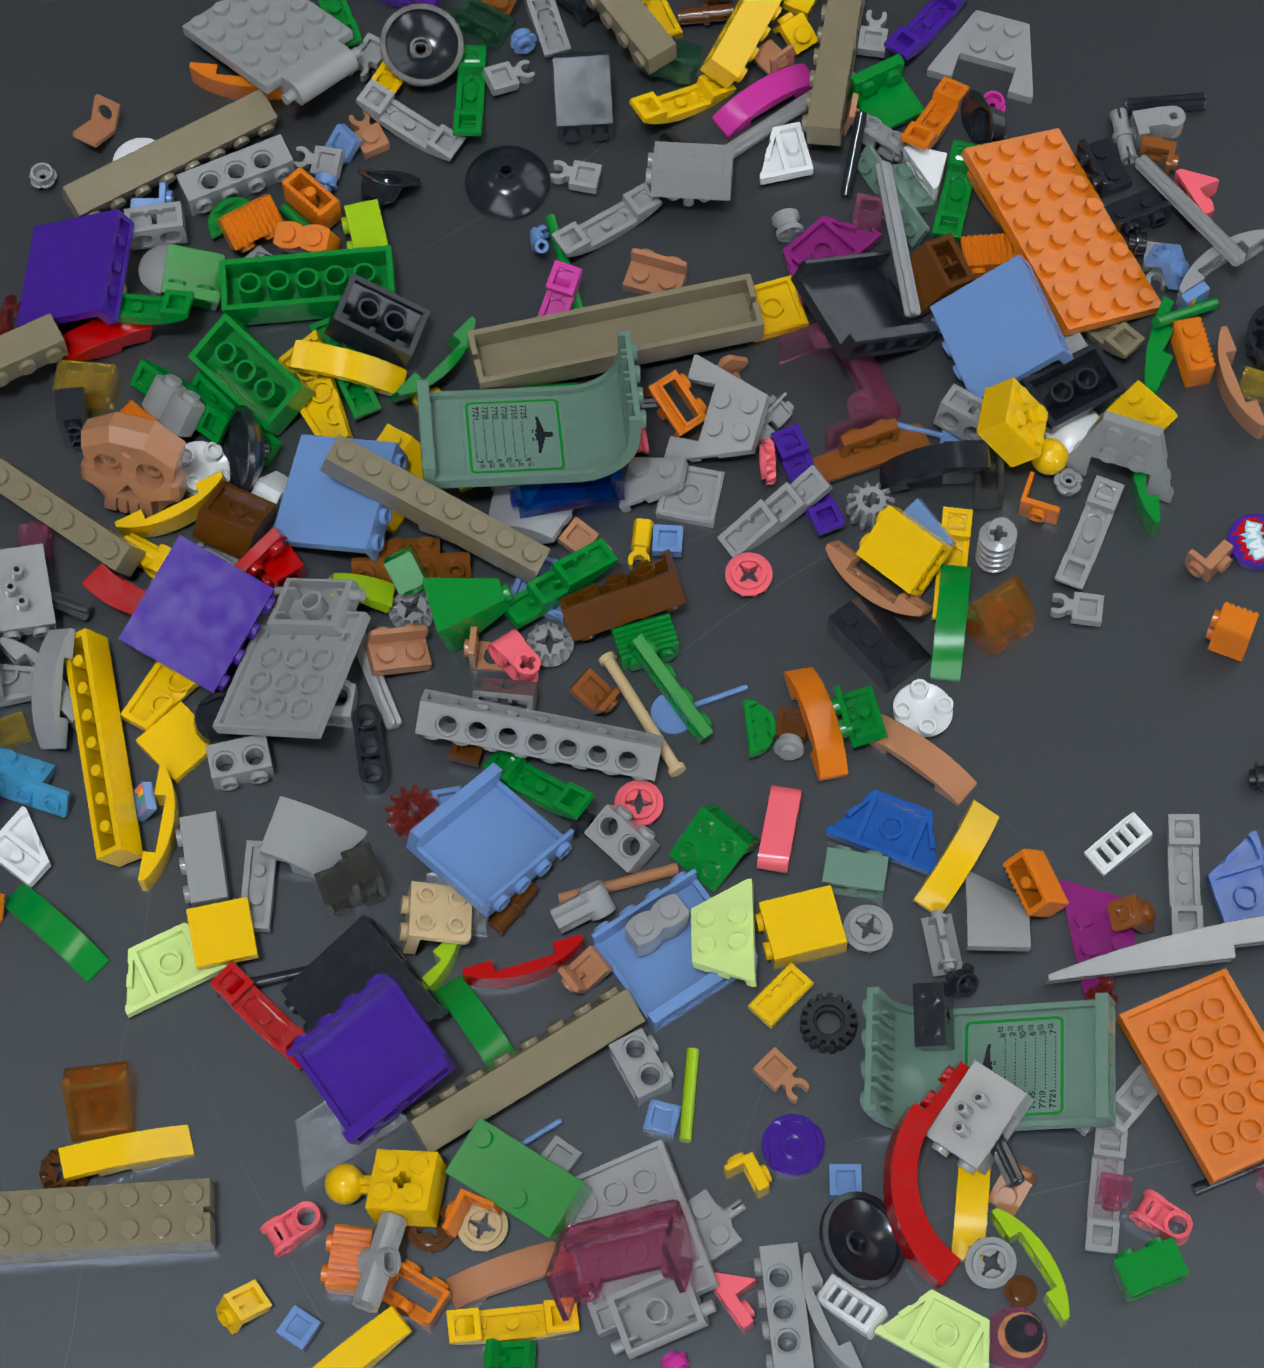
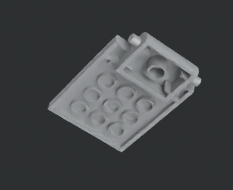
[182,0,361,105]
[212,578,371,739]
[563,1139,720,1359]

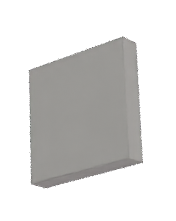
[656,465,725,528]

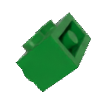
[1110,1236,1189,1304]

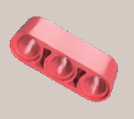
[757,785,802,874]

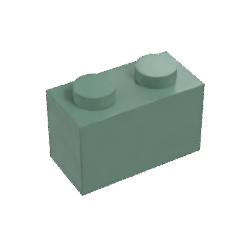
[821,845,889,902]

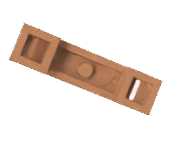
[1214,325,1264,439]
[825,540,933,616]
[870,714,977,807]
[446,1239,574,1310]

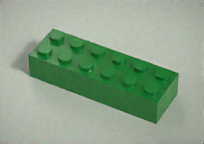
[219,245,396,326]

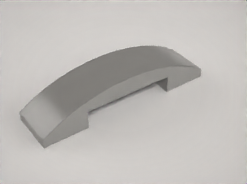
[356,79,465,161]
[551,182,662,258]
[1175,229,1264,306]
[1054,475,1125,590]
[31,628,75,750]
[0,637,77,733]
[1167,814,1204,935]
[1109,1064,1158,1137]
[1084,1126,1128,1255]
[802,1252,863,1368]

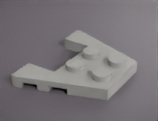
[927,10,1033,104]
[664,354,771,462]
[1064,411,1174,503]

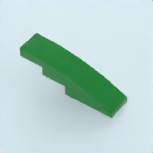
[1142,297,1174,395]
[309,316,381,420]
[504,538,618,630]

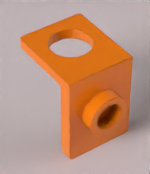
[1018,471,1060,525]
[442,1189,501,1238]

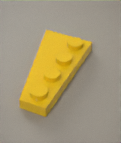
[279,330,353,439]
[120,662,199,731]

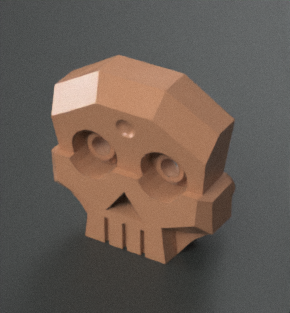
[80,412,187,518]

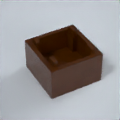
[192,480,276,559]

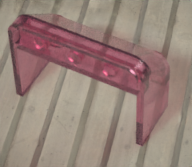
[777,322,901,453]
[544,1199,693,1321]

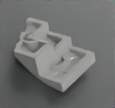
[489,483,587,544]
[259,796,368,881]
[964,871,1031,952]

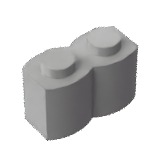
[142,374,206,437]
[625,894,689,957]

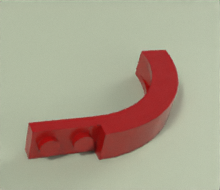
[82,527,288,615]
[883,1061,970,1289]

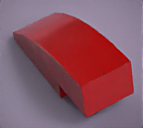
[62,318,153,364]

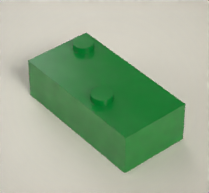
[188,313,316,436]
[445,1117,593,1244]

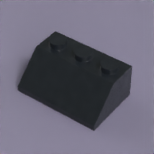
[323,273,430,369]
[1020,341,1127,430]
[827,597,932,694]

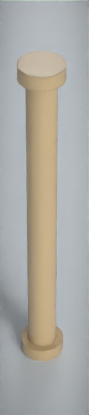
[598,651,686,778]

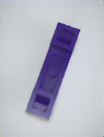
[884,0,967,61]
[770,423,846,536]

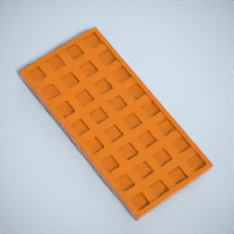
[961,128,1161,336]

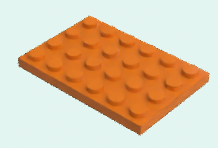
[1116,968,1264,1185]

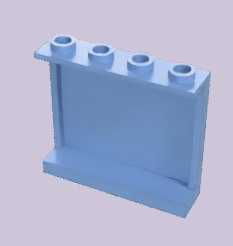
[930,254,1074,399]
[274,434,407,562]
[406,763,574,918]
[591,869,758,1033]

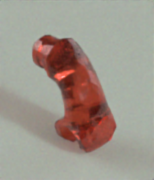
[0,295,21,335]

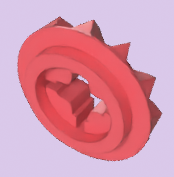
[759,438,776,485]
[725,552,773,598]
[615,780,663,826]

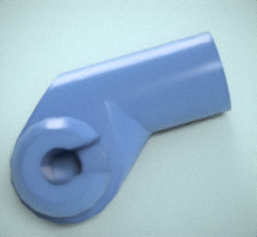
[529,224,550,253]

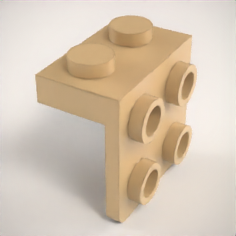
[398,881,472,955]

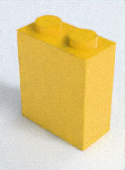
[856,505,954,597]
[754,885,847,970]

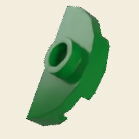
[207,197,250,240]
[743,699,776,759]

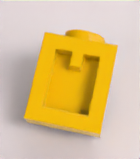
[216,1279,272,1335]

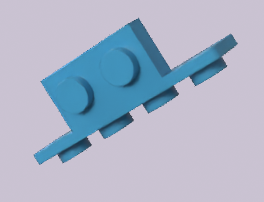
[0,747,70,818]

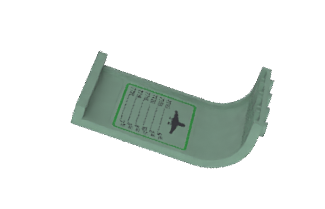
[416,331,646,489]
[860,987,1116,1132]

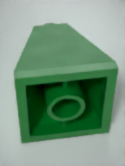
[422,578,513,654]

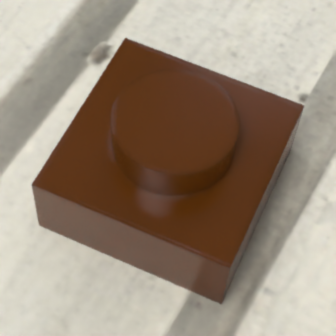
[775,707,807,742]
[449,743,484,768]

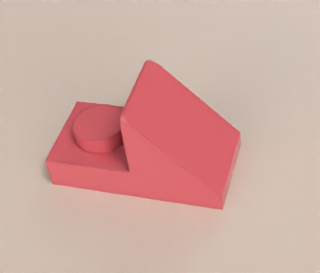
[1173,169,1219,219]
[713,1272,757,1335]

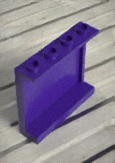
[16,209,134,327]
[118,535,276,694]
[286,973,458,1146]

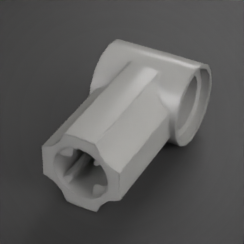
[549,880,616,934]

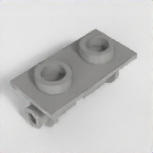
[853,114,910,163]
[757,392,795,446]
[921,909,963,978]

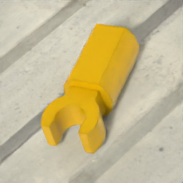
[628,518,654,570]

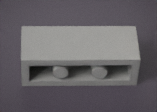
[175,811,230,908]

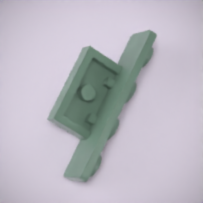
[857,145,935,247]

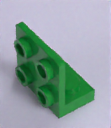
[849,54,924,129]
[160,244,225,311]
[669,804,761,892]

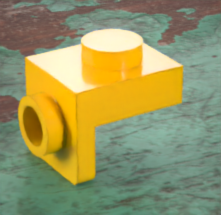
[772,12,817,56]
[723,1152,772,1199]

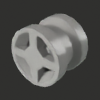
[771,208,804,243]

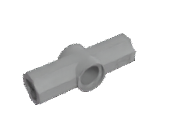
[351,1212,407,1313]

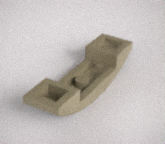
[1080,322,1145,359]

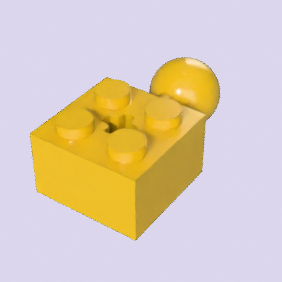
[976,377,1069,475]
[324,1149,447,1227]

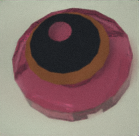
[989,1307,1048,1368]

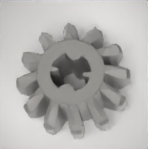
[845,481,896,531]

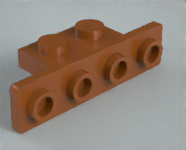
[812,418,930,483]
[351,536,471,584]

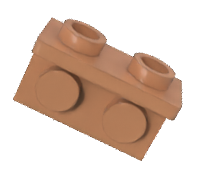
[622,248,687,295]
[365,624,432,676]

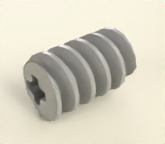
[975,517,1017,573]

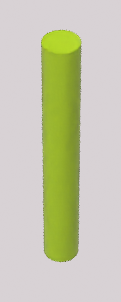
[679,1048,699,1143]

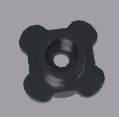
[946,963,979,998]

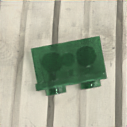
[450,0,516,49]
[637,37,702,85]

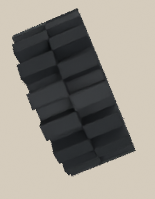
[800,992,857,1054]

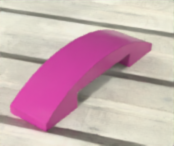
[712,63,813,139]
[537,260,583,317]

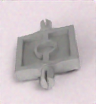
[687,1189,746,1264]

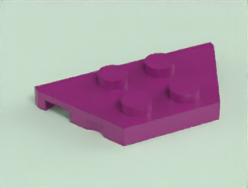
[782,215,882,307]
[1059,880,1136,997]

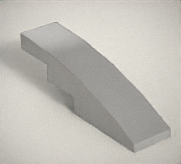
[717,465,834,558]

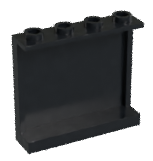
[791,250,939,360]
[281,915,449,1033]

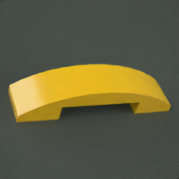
[629,74,736,124]
[289,340,407,396]
[114,471,228,539]
[932,506,973,620]
[138,766,179,891]
[913,800,999,912]
[951,1158,991,1262]
[446,1297,580,1345]

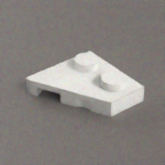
[759,122,814,185]
[0,806,51,888]

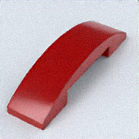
[462,934,585,989]
[209,961,306,1070]

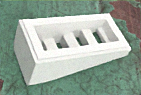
[1084,812,1153,877]
[816,1273,888,1340]

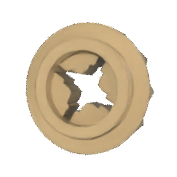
[458,1204,508,1253]

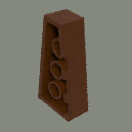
[559,549,687,642]

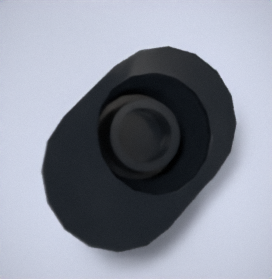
[961,90,1010,145]
[357,169,421,206]

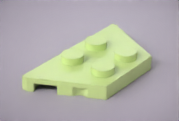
[691,878,757,987]
[125,922,238,1018]
[874,1289,990,1368]

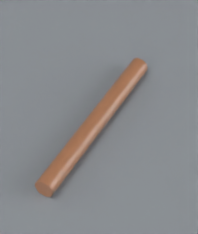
[557,863,679,904]

